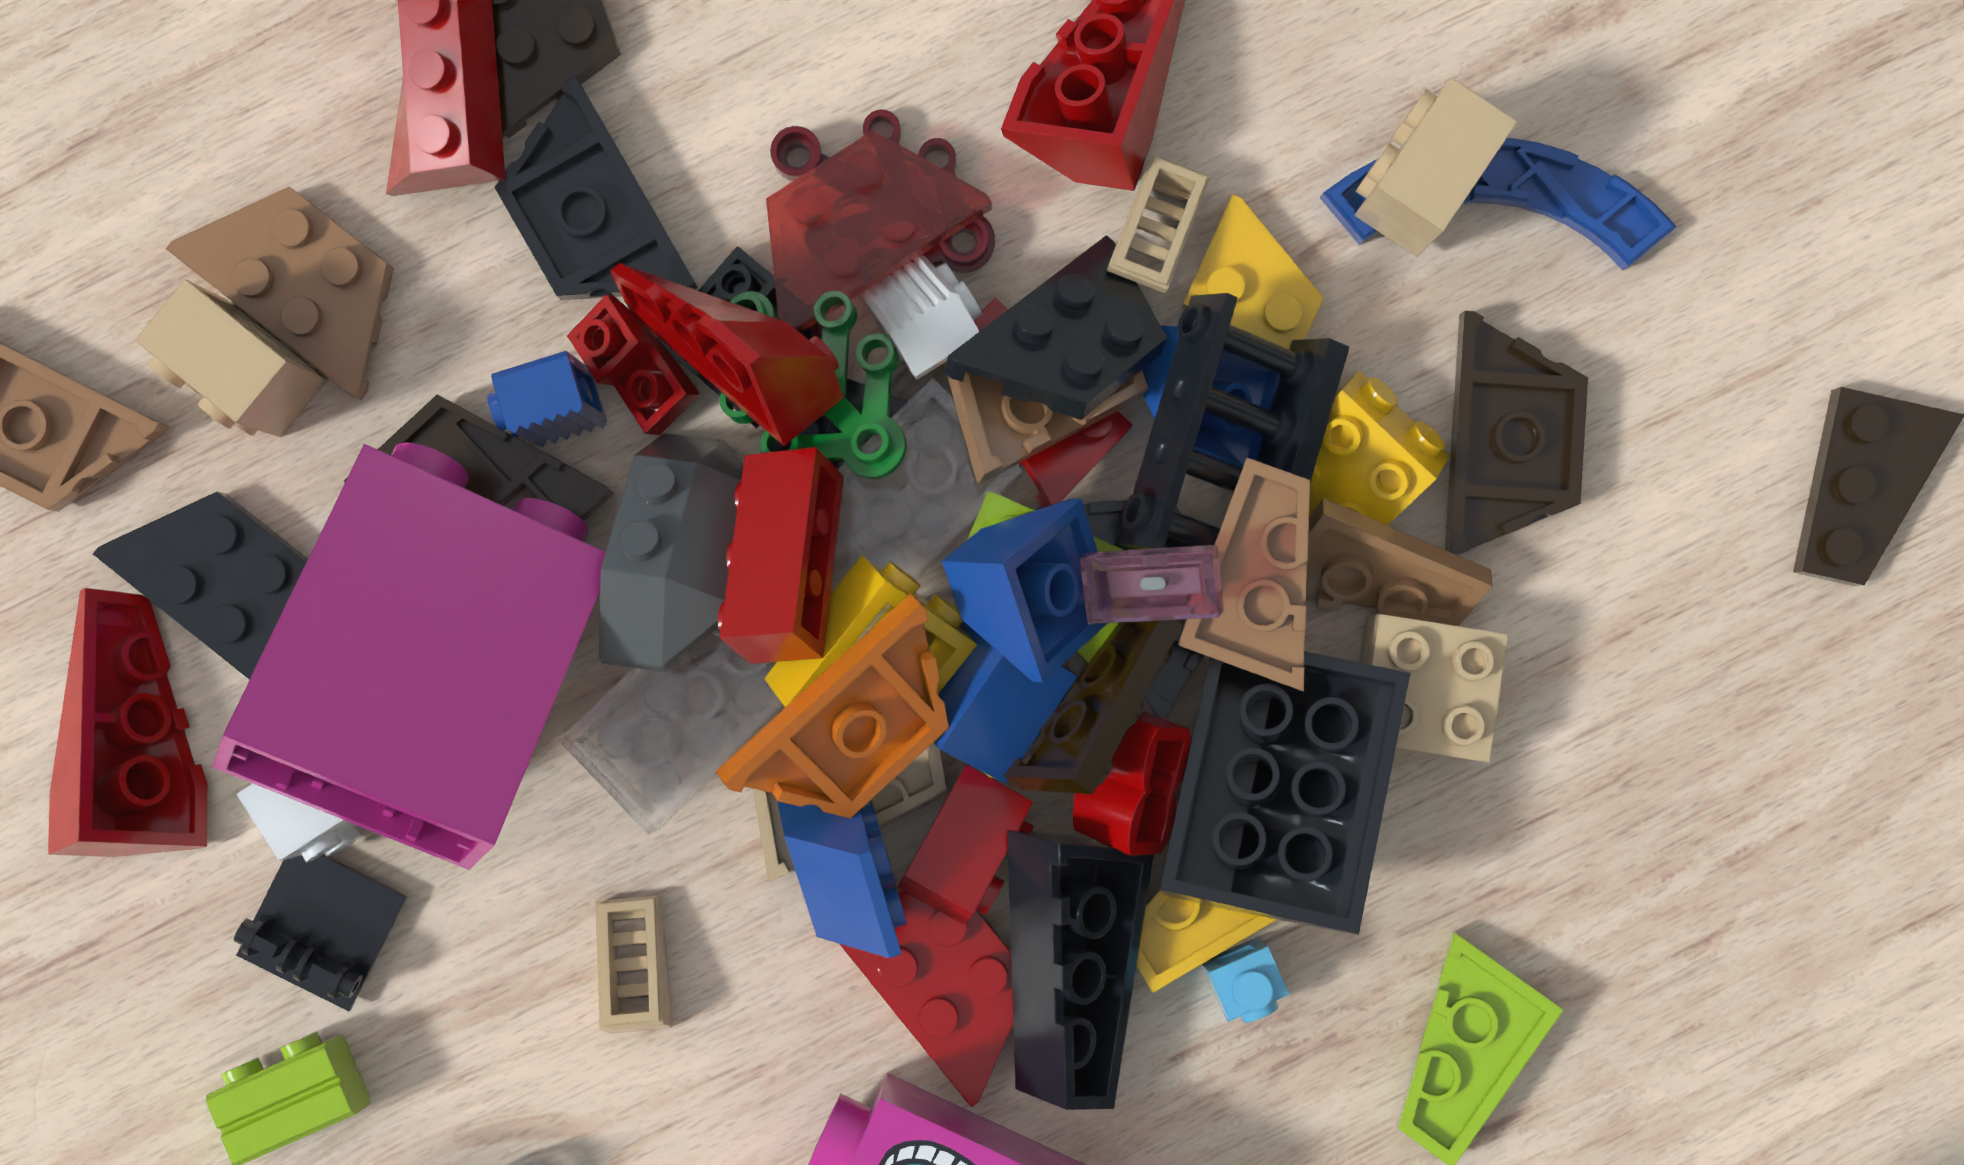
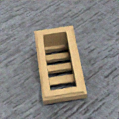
[1107,154,1211,294]
[595,895,672,1033]

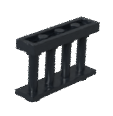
[1118,293,1350,553]

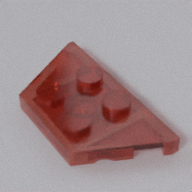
[766,130,992,332]

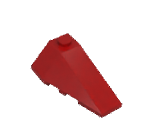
[1001,0,1185,191]

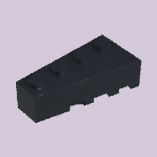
[1007,830,1154,1110]

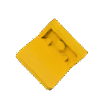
[1309,370,1450,525]

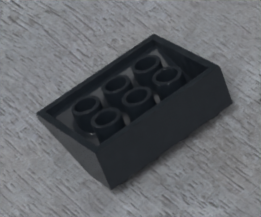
[1160,651,1411,935]

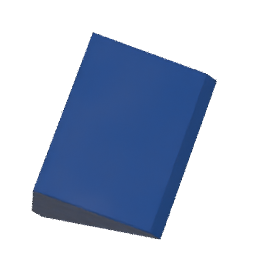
[933,621,1079,784]

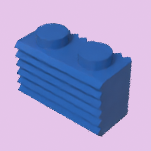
[487,350,607,448]

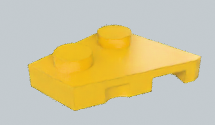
[1181,194,1324,349]

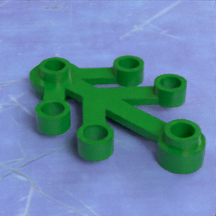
[719,291,907,479]

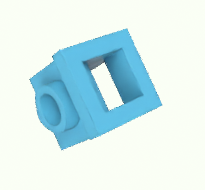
[1202,937,1289,1023]

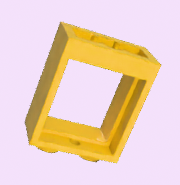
[764,555,978,707]

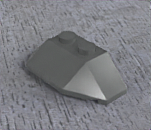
[599,433,744,672]

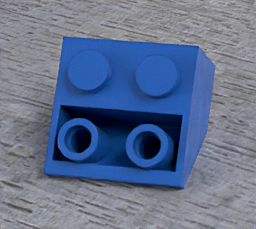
[777,799,907,958]

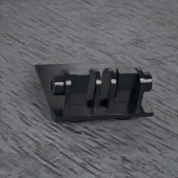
[234,855,407,1011]

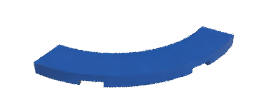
[1320,137,1677,270]

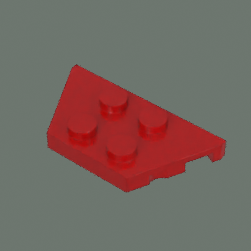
[840,891,1013,1108]

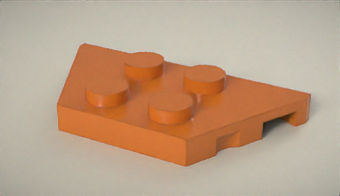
[716,593,949,818]

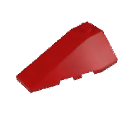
[610,263,844,446]
[48,588,208,857]

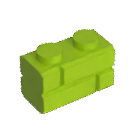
[205,1031,370,1165]

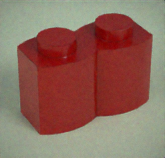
[1073,711,1190,855]

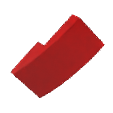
[567,294,700,435]

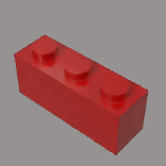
[718,447,844,664]

